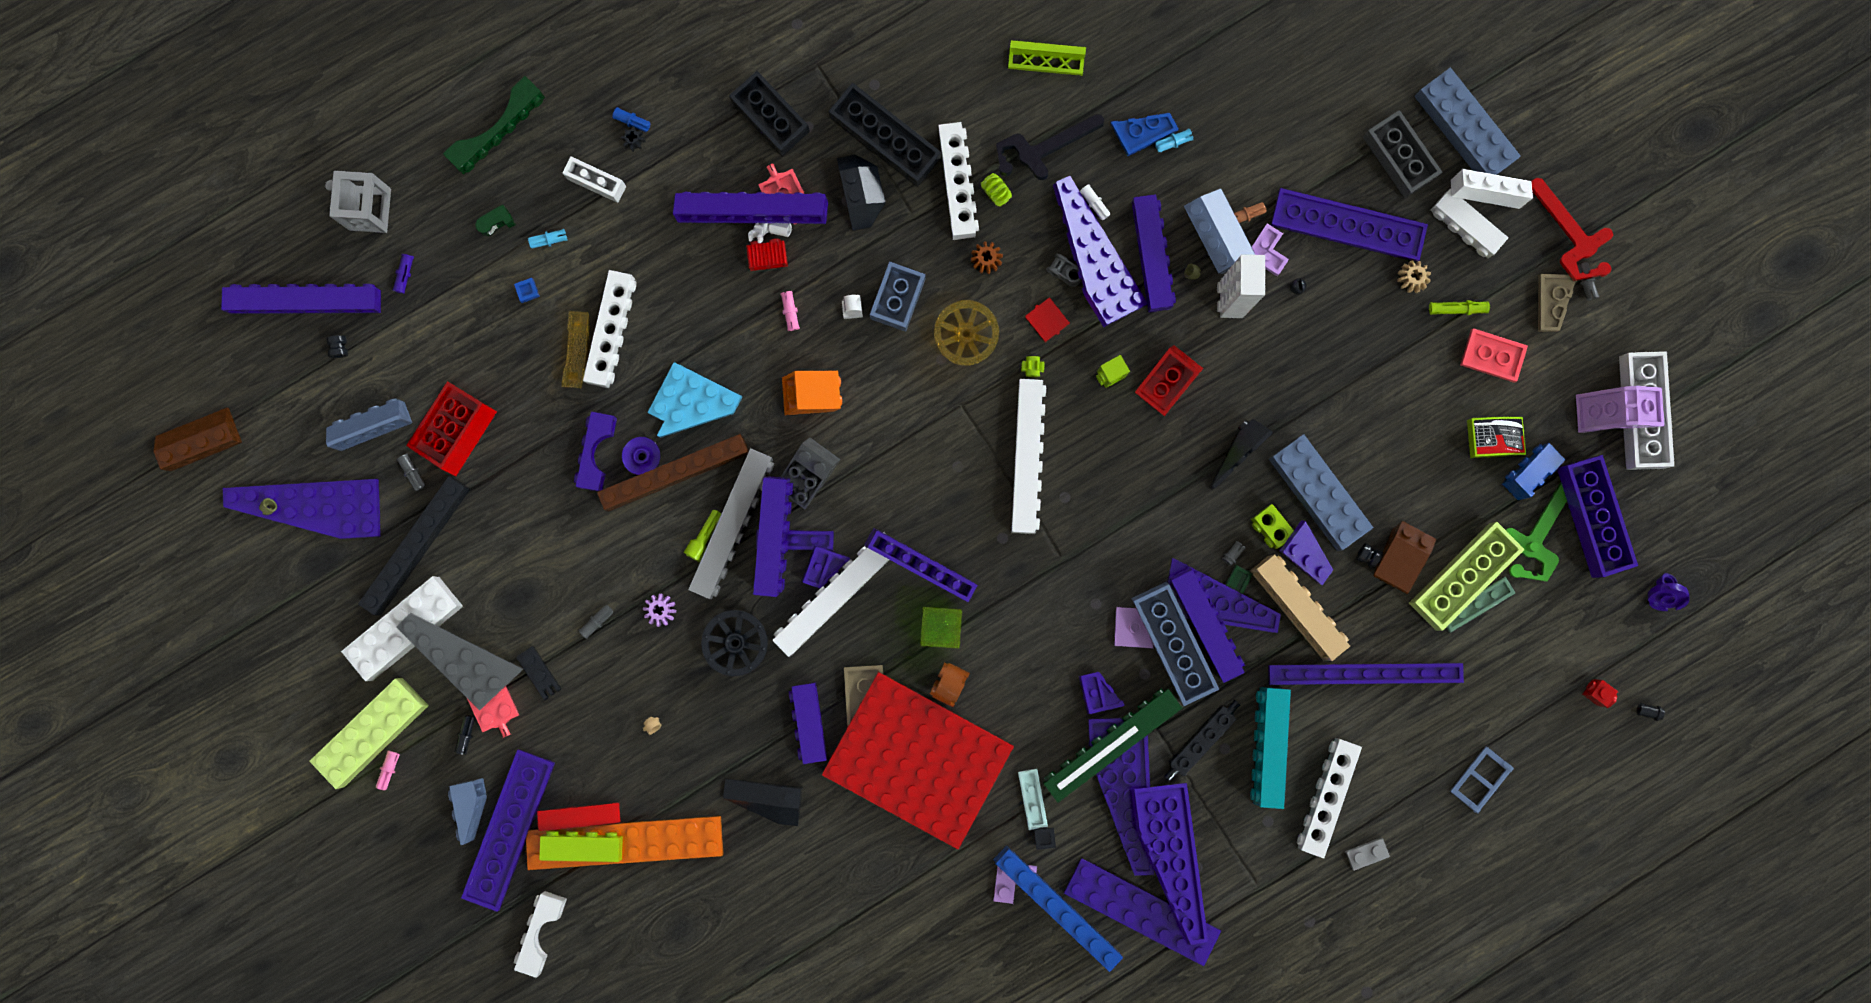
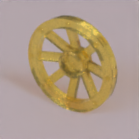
[934,300,999,365]

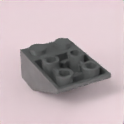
[781,438,841,509]

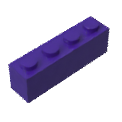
[789,683,827,764]

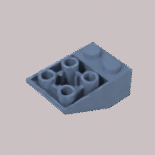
[448,778,487,845]

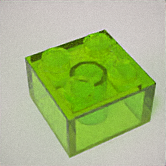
[920,607,962,649]

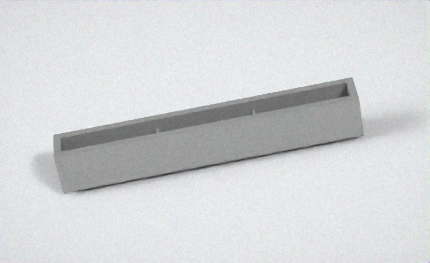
[688,448,774,599]

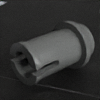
[1222,541,1246,566]

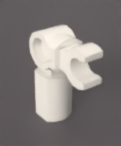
[748,223,792,243]

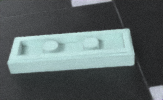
[1018,768,1048,830]

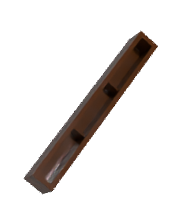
[597,434,749,512]

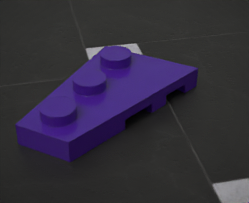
[1280,520,1333,585]

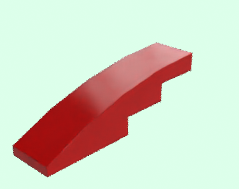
[537,802,620,831]

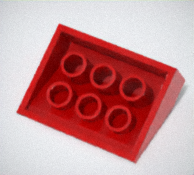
[406,381,497,476]

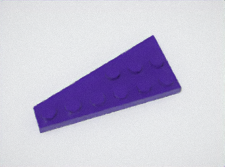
[1167,558,1281,633]

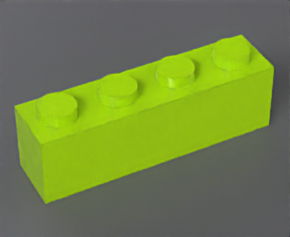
[539,831,623,862]

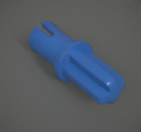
[612,107,651,132]

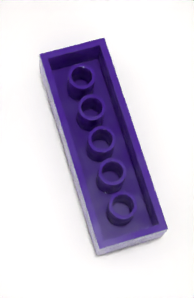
[1557,455,1638,578]
[753,476,793,597]

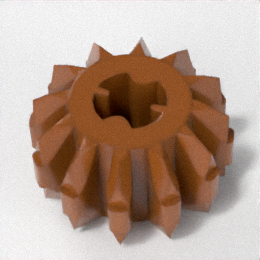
[971,241,1003,274]

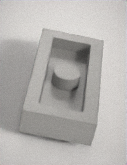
[1345,838,1390,871]

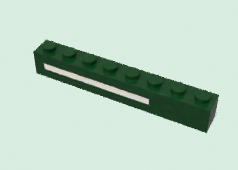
[1042,688,1182,803]

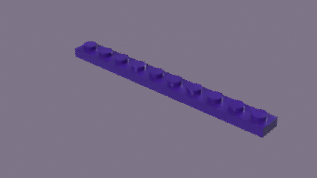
[1268,663,1464,685]

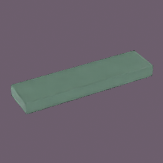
[1446,577,1515,633]

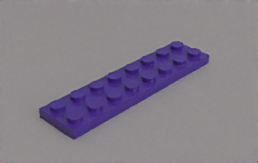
[1271,188,1428,262]
[461,749,555,912]
[1064,858,1221,966]

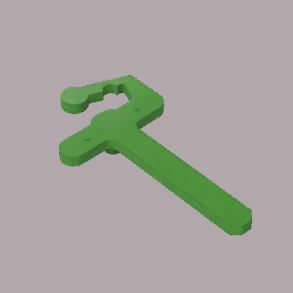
[1505,482,1567,582]

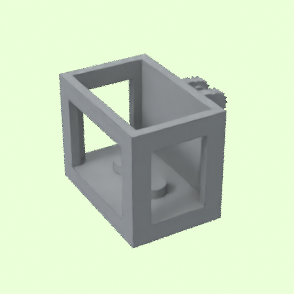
[326,171,391,233]

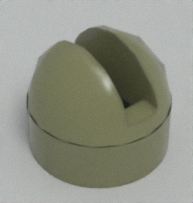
[1184,264,1201,280]
[259,498,277,515]

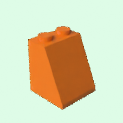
[782,371,842,415]

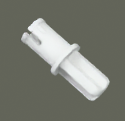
[1080,184,1110,220]

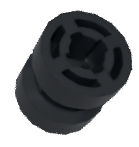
[326,335,348,358]
[1356,543,1383,569]

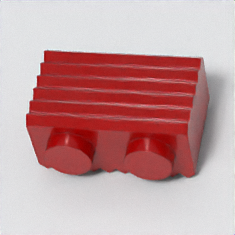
[746,239,788,271]

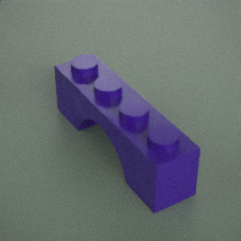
[574,412,617,492]

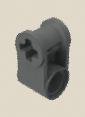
[1046,253,1082,287]

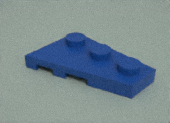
[1110,113,1178,156]

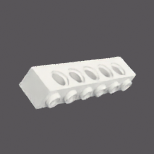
[939,122,979,240]
[583,270,636,388]
[1297,738,1362,858]

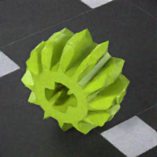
[981,173,1012,206]

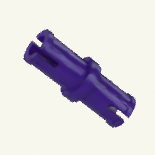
[392,254,414,294]

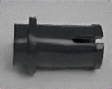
[1637,703,1665,721]

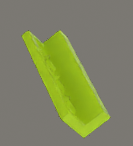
[1008,40,1086,76]

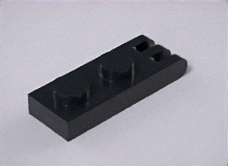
[516,646,561,700]

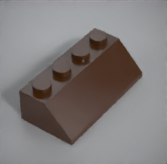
[153,407,242,472]

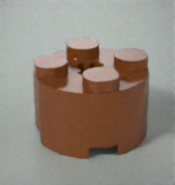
[930,663,970,707]

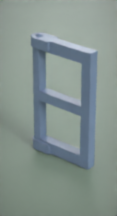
[1450,746,1514,814]

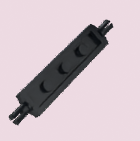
[1164,700,1241,781]

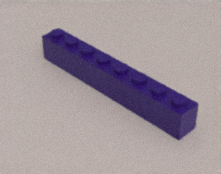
[673,192,828,224]
[221,284,381,314]

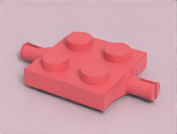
[758,164,804,224]
[467,686,519,738]

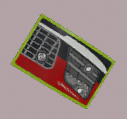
[1467,417,1526,458]

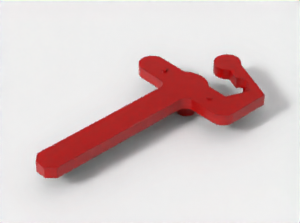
[1531,178,1613,281]

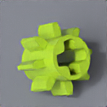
[1021,356,1044,377]

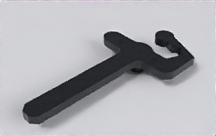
[996,114,1104,180]

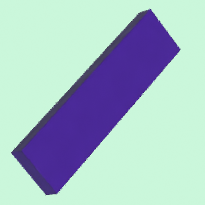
[756,530,834,551]

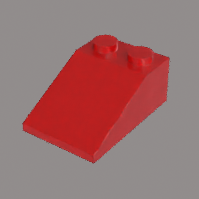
[1135,345,1204,416]

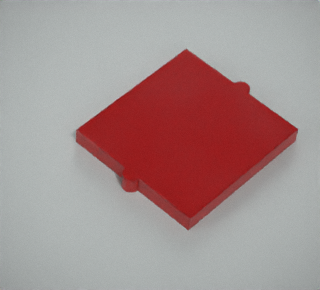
[1025,297,1070,343]

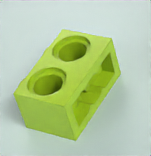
[1096,355,1130,388]
[1251,504,1294,549]

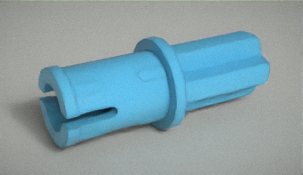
[1155,129,1193,152]
[528,229,568,249]

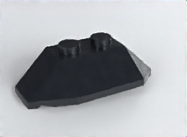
[837,154,885,231]

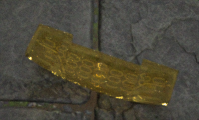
[562,311,589,389]

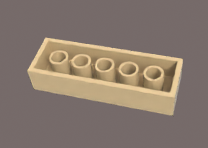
[1250,555,1350,661]

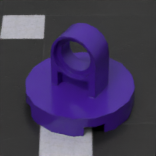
[1647,573,1689,611]

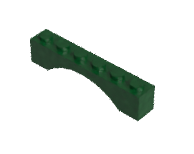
[443,76,545,175]

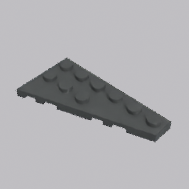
[396,613,523,710]

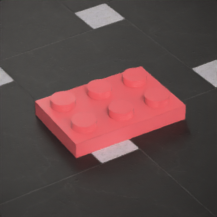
[1460,328,1528,383]

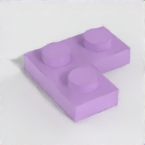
[1252,224,1289,276]
[993,865,1037,904]

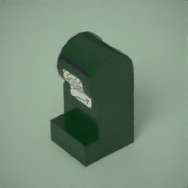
[475,205,516,236]

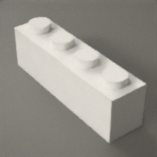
[1451,169,1533,209]
[1430,189,1508,259]

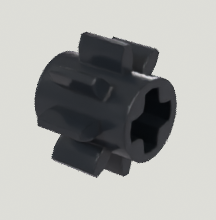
[621,126,646,152]

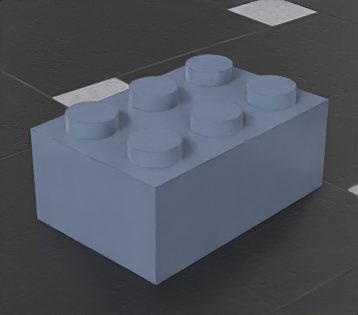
[870,261,926,332]

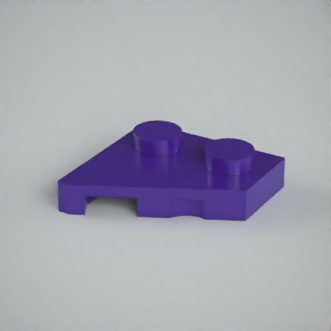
[802,546,850,588]

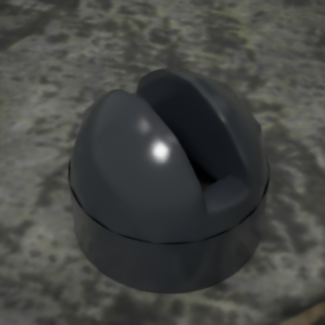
[1290,278,1307,295]

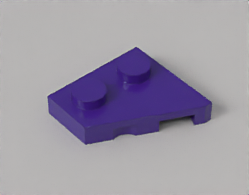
[1079,672,1124,714]

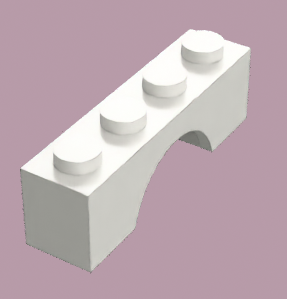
[514,891,567,978]

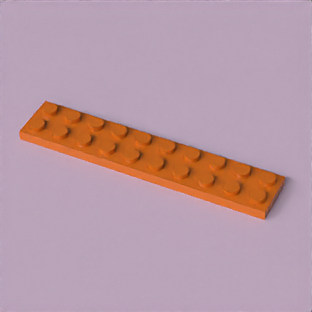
[526,816,723,870]

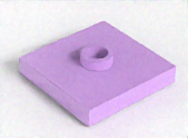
[1114,607,1153,648]

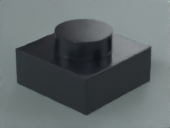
[1034,827,1056,850]

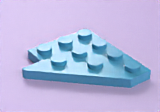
[648,362,742,438]

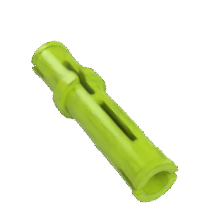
[1429,300,1490,315]

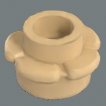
[643,717,661,735]

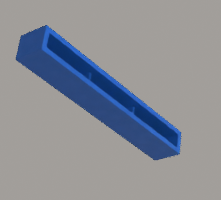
[993,845,1123,972]

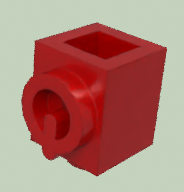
[1582,679,1618,708]

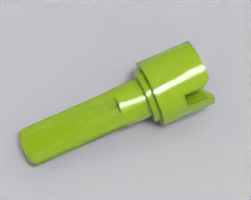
[683,510,722,562]

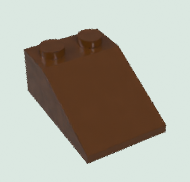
[1373,521,1436,594]

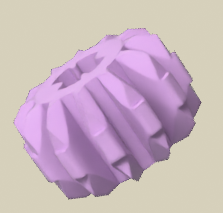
[643,594,677,627]

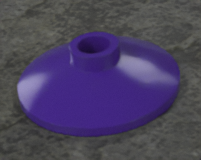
[622,437,660,475]

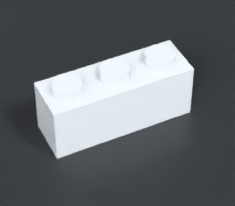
[563,157,626,203]

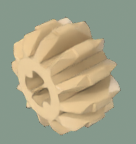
[1397,261,1431,293]

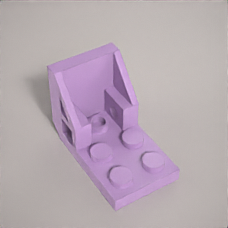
[1576,386,1664,433]

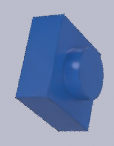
[514,278,540,303]

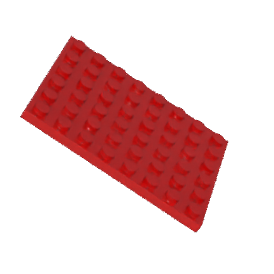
[822,672,1014,849]

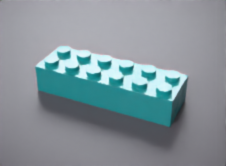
[1250,687,1291,809]

